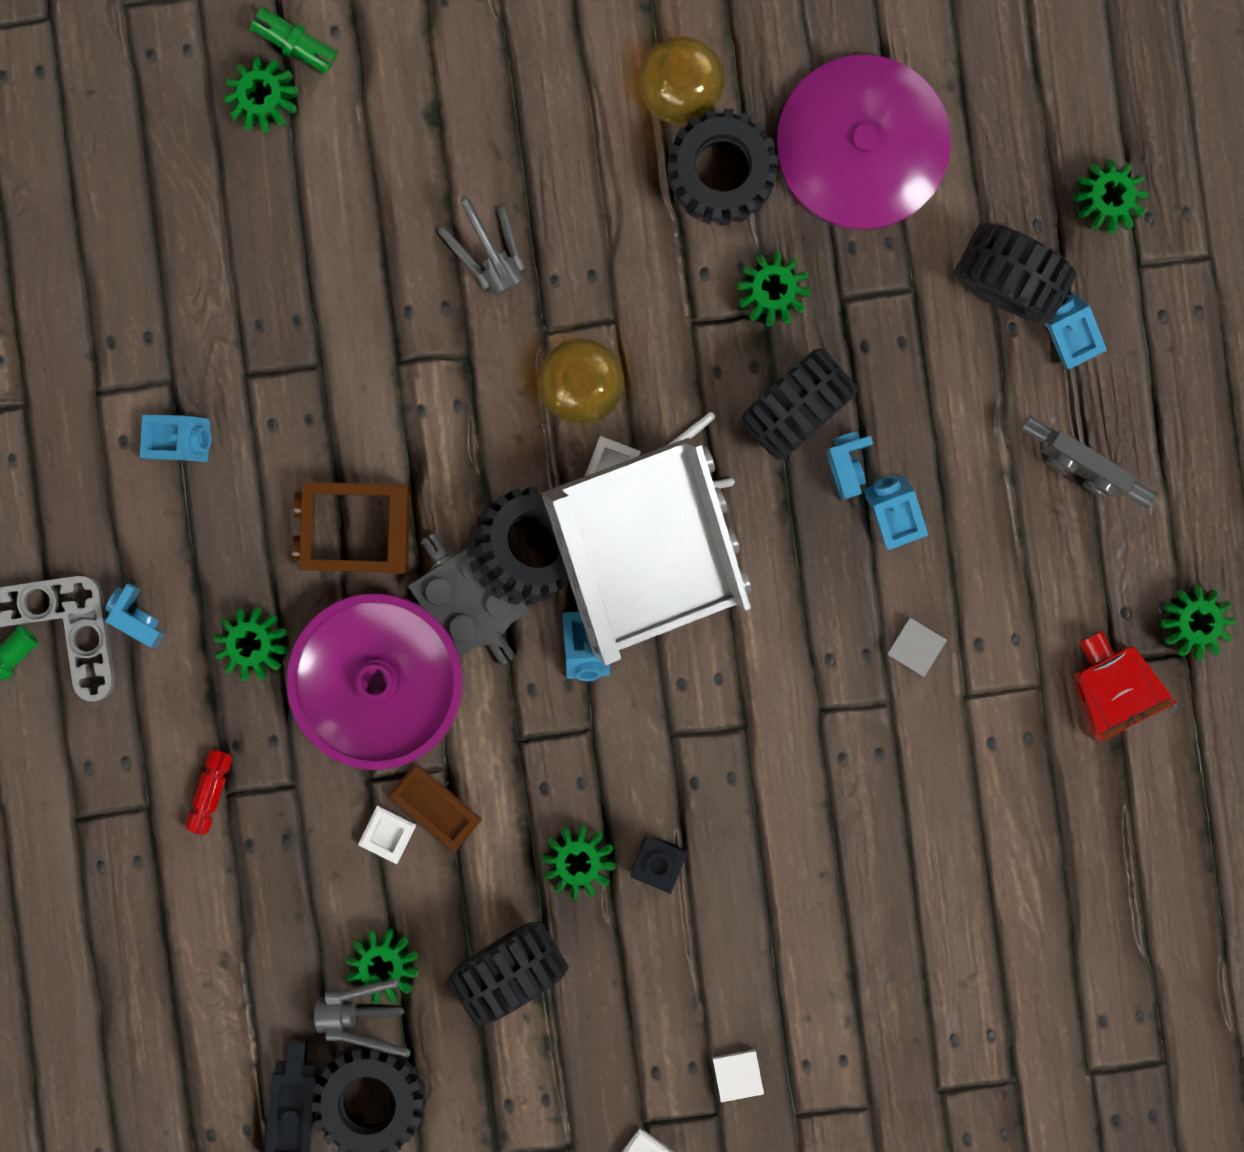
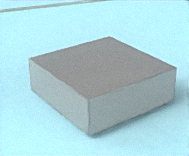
[886,617,947,677]

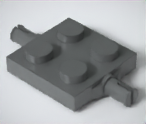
[1020,415,1158,509]
[408,532,529,666]

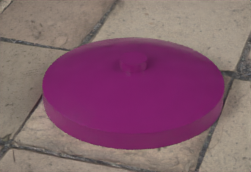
[776,55,951,231]
[287,593,464,770]

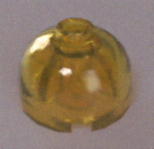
[638,36,725,126]
[538,338,625,425]

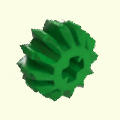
[223,57,299,134]
[1072,159,1149,235]
[736,252,811,327]
[1159,585,1236,660]
[213,607,288,681]
[541,824,616,900]
[345,928,420,1004]

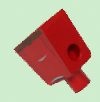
[1073,630,1176,742]

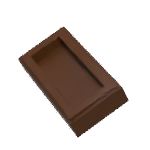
[388,762,483,853]

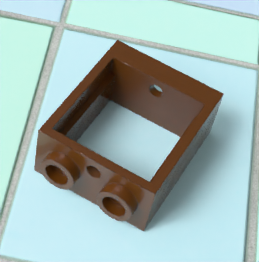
[292,482,411,574]

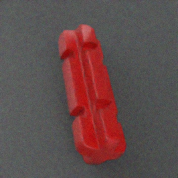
[185,749,232,835]

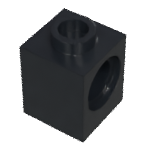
[630,833,688,894]

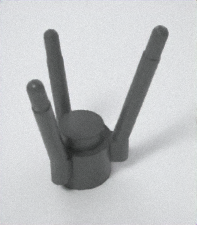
[438,196,526,296]
[314,979,411,1057]

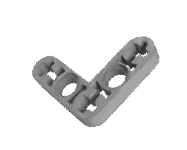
[0,576,115,702]

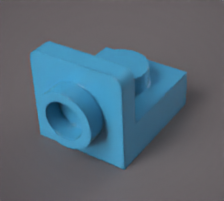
[1043,294,1107,370]
[140,415,212,462]
[825,431,873,501]
[864,475,928,551]
[105,584,166,648]
[562,612,610,681]

